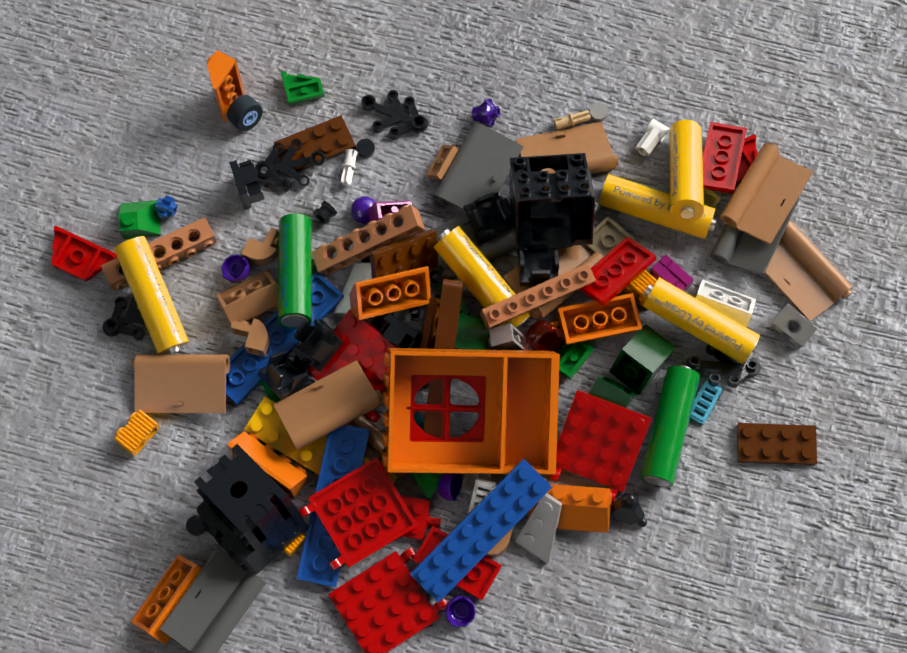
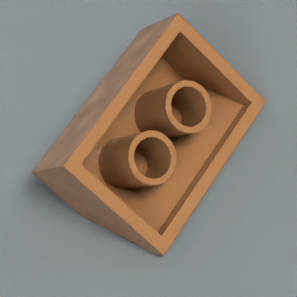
[216,270,278,325]

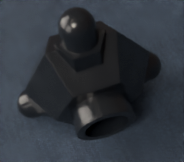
[610,493,647,527]

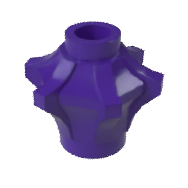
[472,99,500,126]

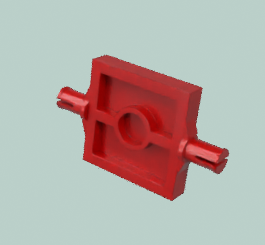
[401,496,441,541]

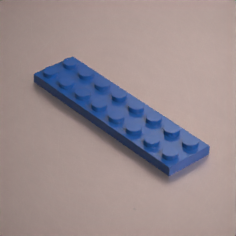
[226,271,344,406]
[296,425,370,587]
[410,458,552,603]

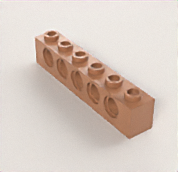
[312,205,425,276]
[101,217,217,291]
[479,263,596,330]

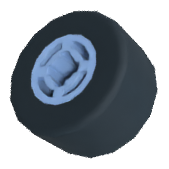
[227,95,263,131]

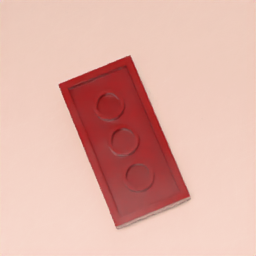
[703,122,747,194]
[579,237,656,306]
[413,526,502,601]

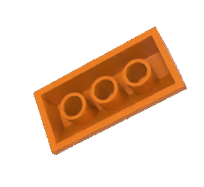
[207,50,245,122]
[349,266,431,320]
[557,293,642,345]
[227,432,308,499]
[529,484,612,533]
[130,555,202,645]

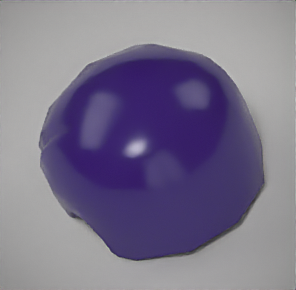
[350,196,375,225]
[221,254,250,283]
[437,473,462,501]
[445,596,476,627]

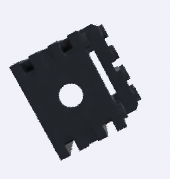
[510,153,595,249]
[194,444,309,574]

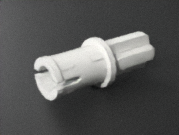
[340,149,358,186]

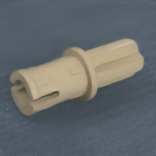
[553,110,591,130]

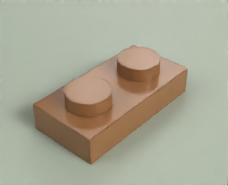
[425,145,458,180]

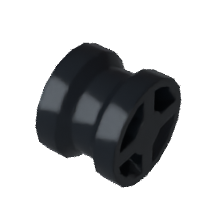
[313,201,337,225]

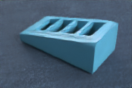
[690,380,723,425]

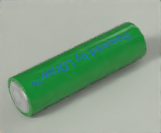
[278,213,312,329]
[640,365,700,487]

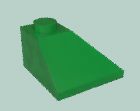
[118,200,161,239]

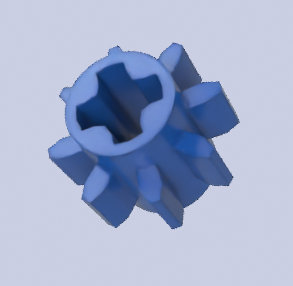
[155,195,178,220]

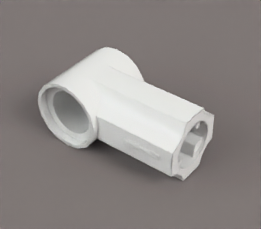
[636,119,669,157]

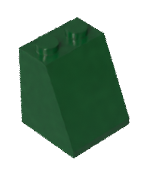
[455,314,490,350]
[609,324,676,395]
[589,374,636,409]

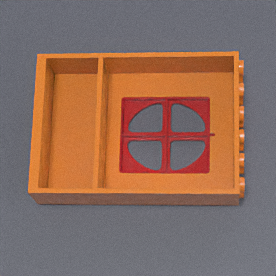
[381,348,560,474]

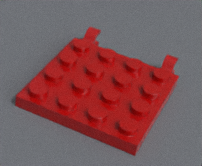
[308,309,398,423]
[550,390,652,503]
[299,457,418,570]
[328,547,447,653]

